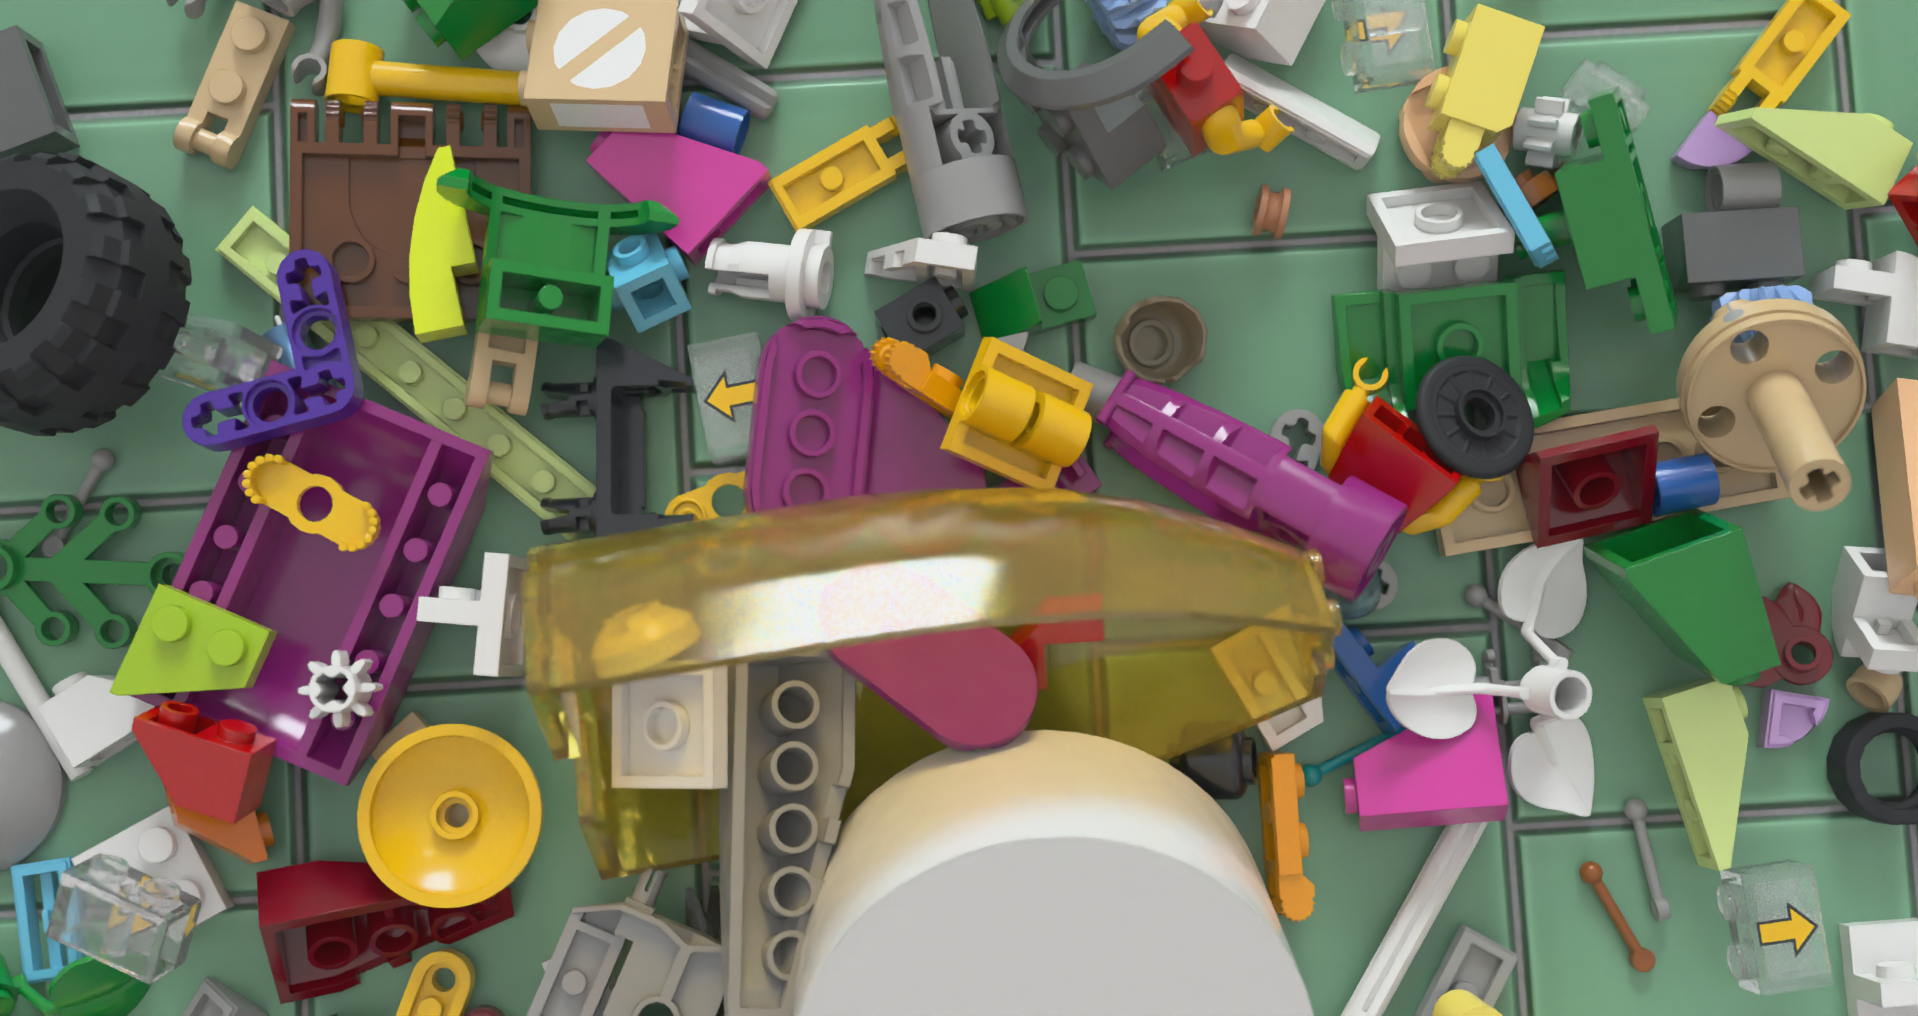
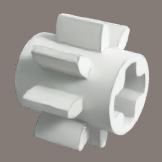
[1513,96,1583,169]
[298,650,383,728]

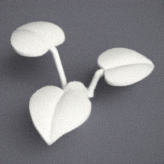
[1386,538,1594,817]

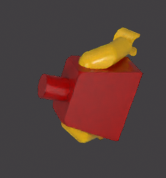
[1137,0,1294,158]
[1320,358,1504,536]

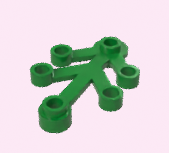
[0,494,186,649]

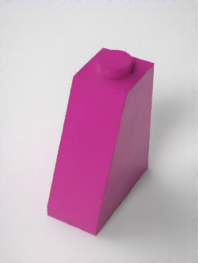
[586,131,772,266]
[1342,694,1509,832]

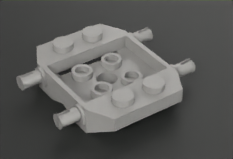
[526,863,793,1016]

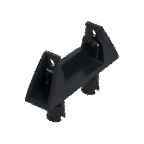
[540,337,700,577]

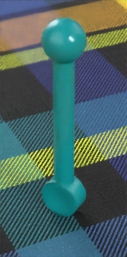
[1302,726,1407,787]

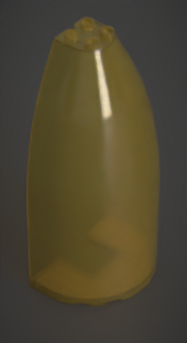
[523,488,1342,880]

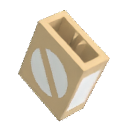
[518,0,689,133]

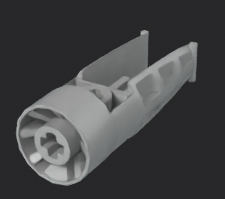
[874,0,1029,244]

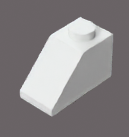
[36,671,156,768]

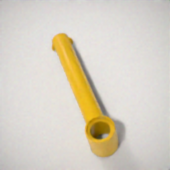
[324,39,522,114]

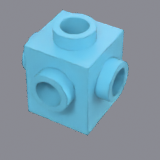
[606,233,692,333]

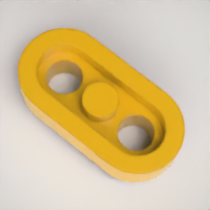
[395,948,476,1016]

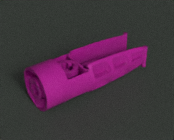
[1096,369,1409,603]

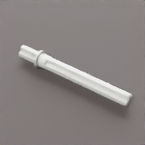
[1340,822,1489,1016]

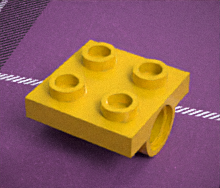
[940,337,1094,495]

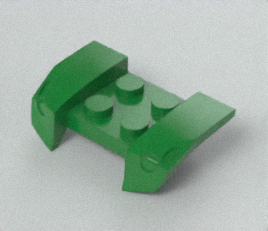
[1331,269,1571,429]

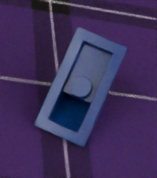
[1314,621,1415,733]

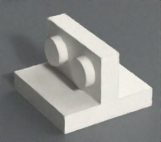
[677,0,798,69]
[1366,180,1515,292]
[417,552,534,677]
[612,662,728,789]
[1838,918,1918,1016]

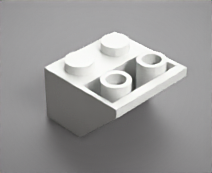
[1198,0,1326,66]

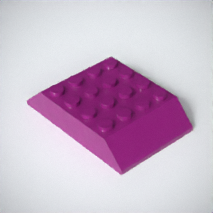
[129,360,494,786]

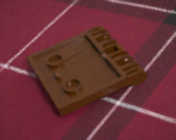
[289,99,532,323]

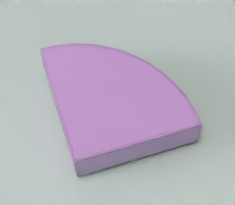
[1670,110,1752,170]
[1756,689,1830,748]

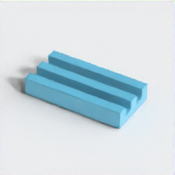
[1474,143,1559,269]
[11,856,90,984]

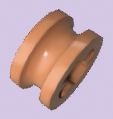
[1251,183,1291,240]

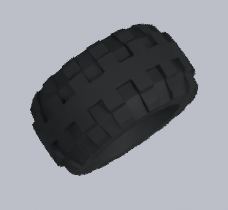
[0,152,192,436]

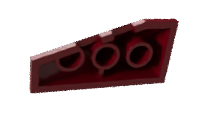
[256,860,514,1004]

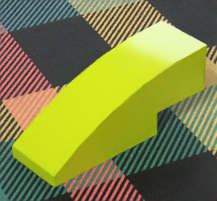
[409,146,479,343]

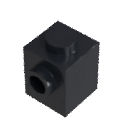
[874,276,969,357]

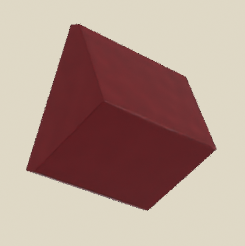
[1515,425,1659,548]

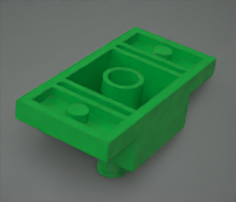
[1511,86,1679,335]

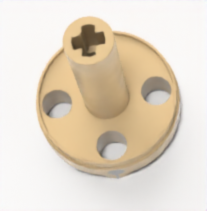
[1676,298,1867,511]

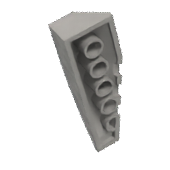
[719,641,856,1016]

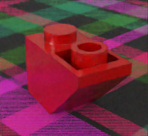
[131,701,277,824]

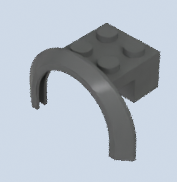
[997,0,1194,190]

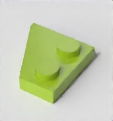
[109,584,278,696]

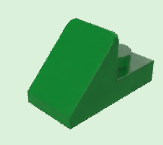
[969,259,1096,339]

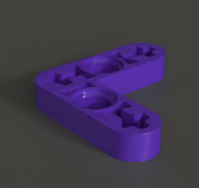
[182,249,364,452]

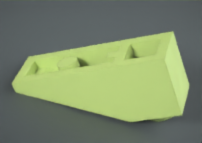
[1714,107,1913,210]
[1642,677,1749,871]

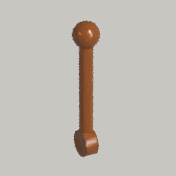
[1579,861,1656,972]

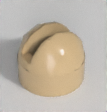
[1846,664,1903,713]

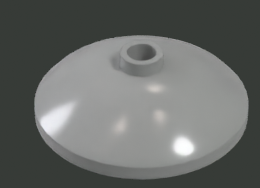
[0,700,67,871]

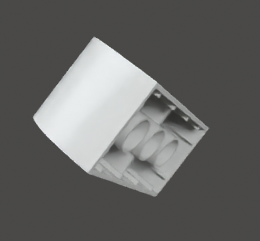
[793,730,1314,1016]

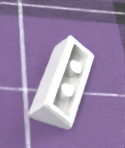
[1225,53,1380,171]

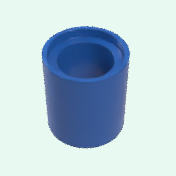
[678,92,751,155]
[1652,452,1720,517]

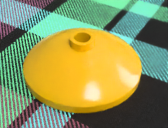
[357,724,543,908]

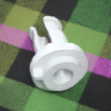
[705,228,834,322]

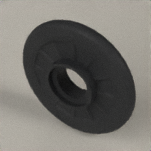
[1416,356,1534,479]

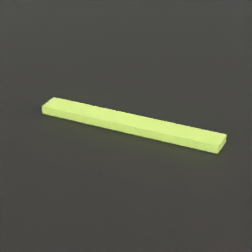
[215,206,596,542]

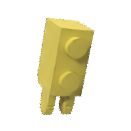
[1425,3,1545,181]

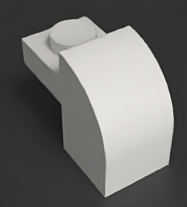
[1810,250,1918,360]
[1831,546,1918,674]

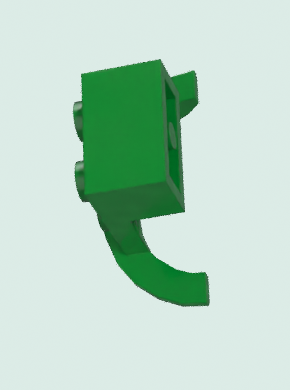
[436,168,679,349]

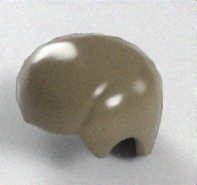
[1113,295,1208,384]

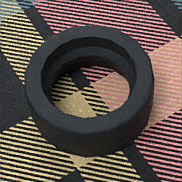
[1826,712,1918,825]

